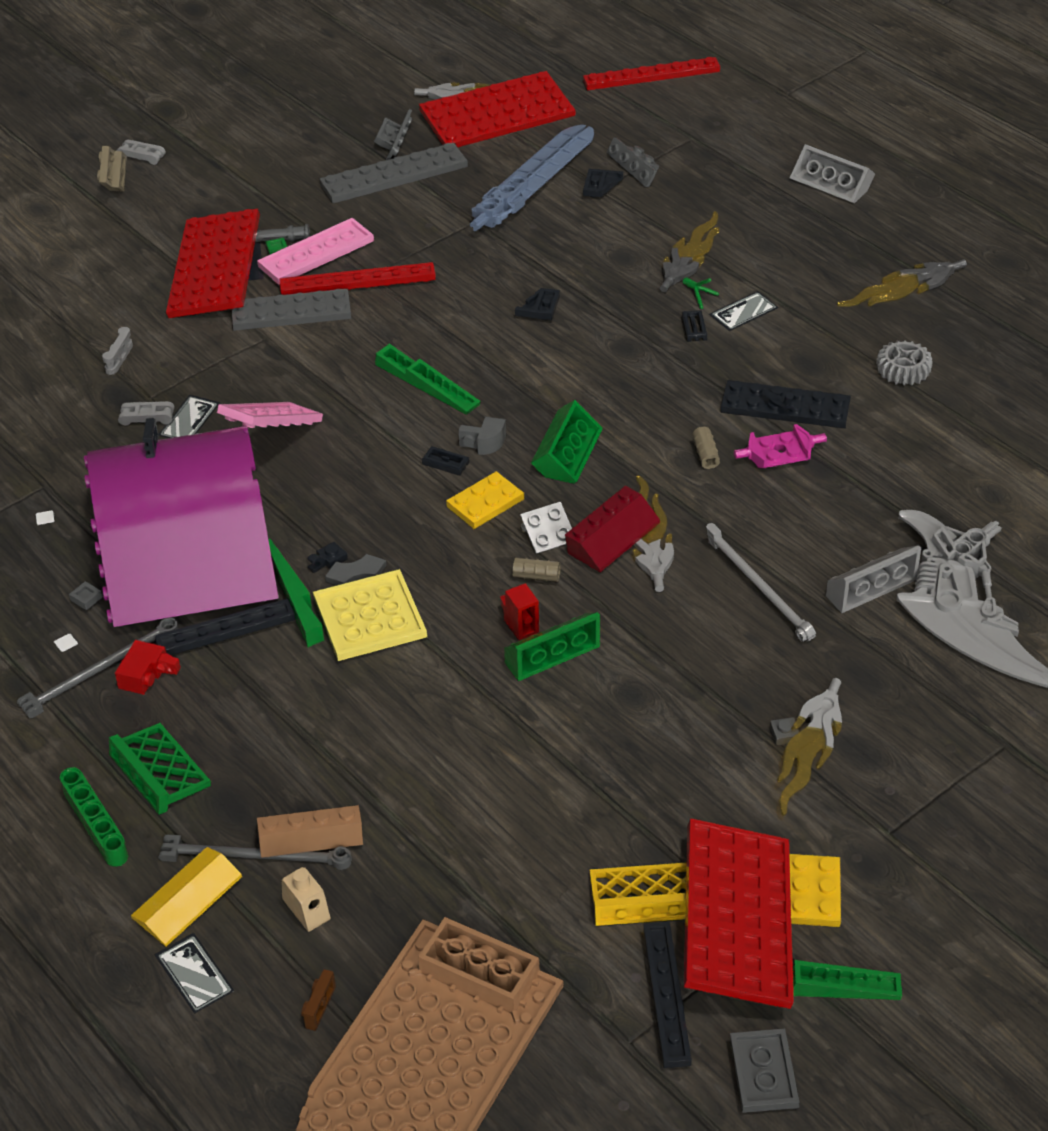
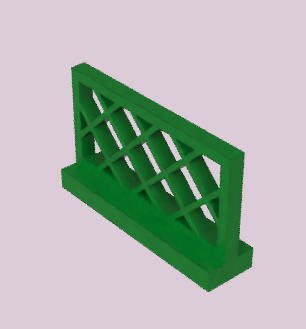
[109,723,211,815]

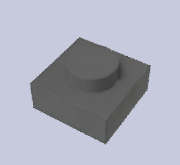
[69,581,103,610]
[770,717,800,745]

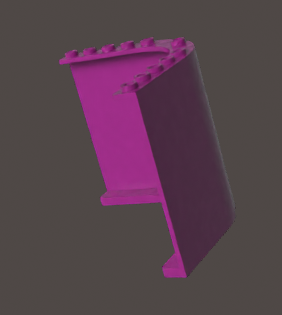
[84,426,278,627]

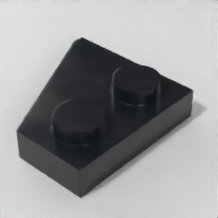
[583,169,624,197]
[515,288,560,320]

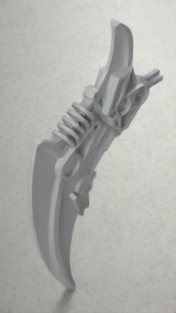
[896,510,1048,688]

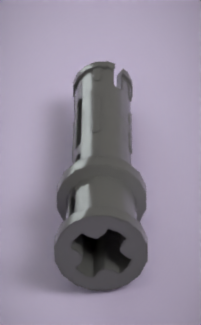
[255,224,310,242]

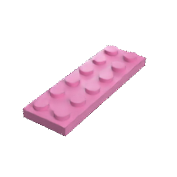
[257,218,374,285]
[217,402,323,428]

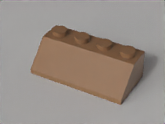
[257,805,363,858]

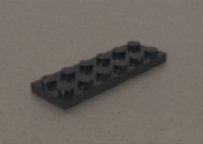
[721,380,851,429]

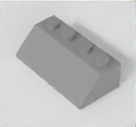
[790,144,875,203]
[826,545,921,613]

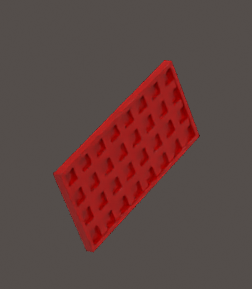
[419,71,576,148]
[166,209,260,318]
[684,818,794,1009]

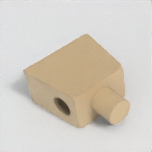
[282,867,330,932]

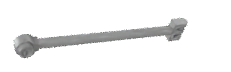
[706,523,816,642]

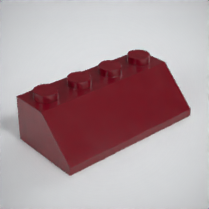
[565,486,660,572]

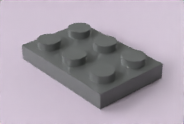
[730,1029,799,1113]

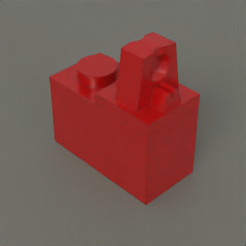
[500,583,539,641]
[115,640,181,695]

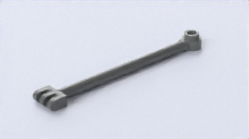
[17,617,179,718]
[158,835,352,870]

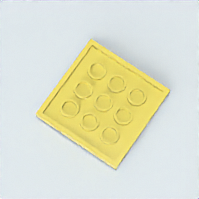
[313,569,427,661]

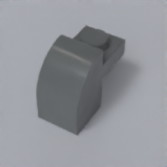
[459,417,506,455]

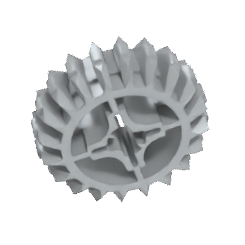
[876,340,933,386]

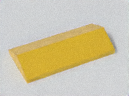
[131,847,242,947]

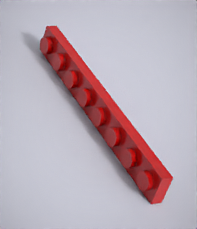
[583,57,720,91]
[280,262,436,295]

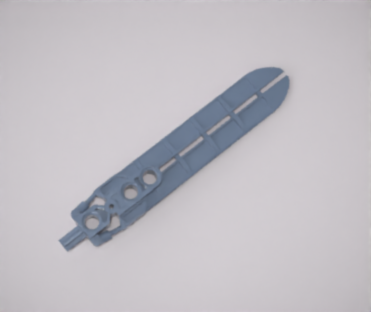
[470,125,594,231]

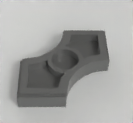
[325,554,386,585]

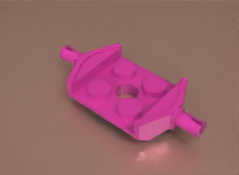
[734,424,827,468]

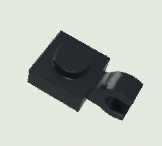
[307,542,348,573]

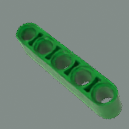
[60,767,128,867]

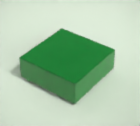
[266,238,287,255]

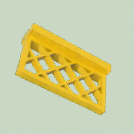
[590,862,687,926]

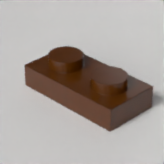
[301,969,336,1031]

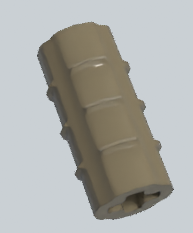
[693,426,720,469]
[513,557,561,582]

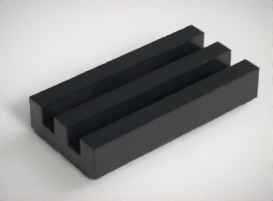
[682,310,707,342]
[143,418,158,458]
[422,446,470,476]

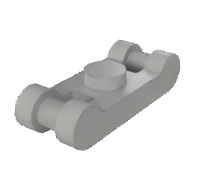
[116,140,166,165]
[102,327,133,375]
[118,401,174,426]

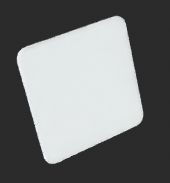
[36,510,54,525]
[54,634,78,652]

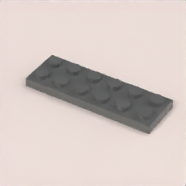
[232,289,351,331]

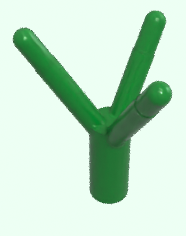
[683,277,719,309]

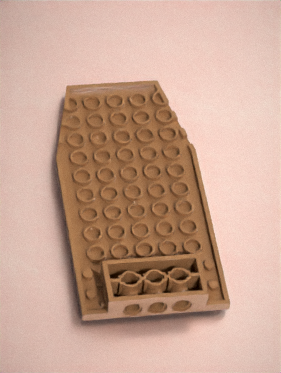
[296,917,563,1131]

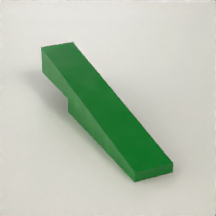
[375,343,481,415]
[268,539,324,647]
[793,960,902,1000]

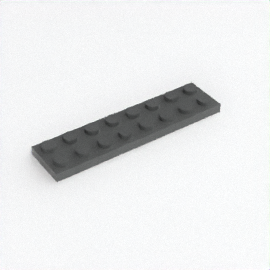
[319,143,468,203]

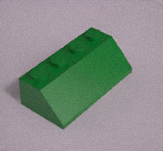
[531,400,603,484]
[504,612,600,681]

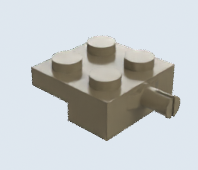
[97,146,127,192]

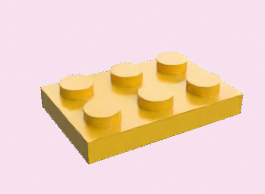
[446,471,524,529]
[790,854,841,927]

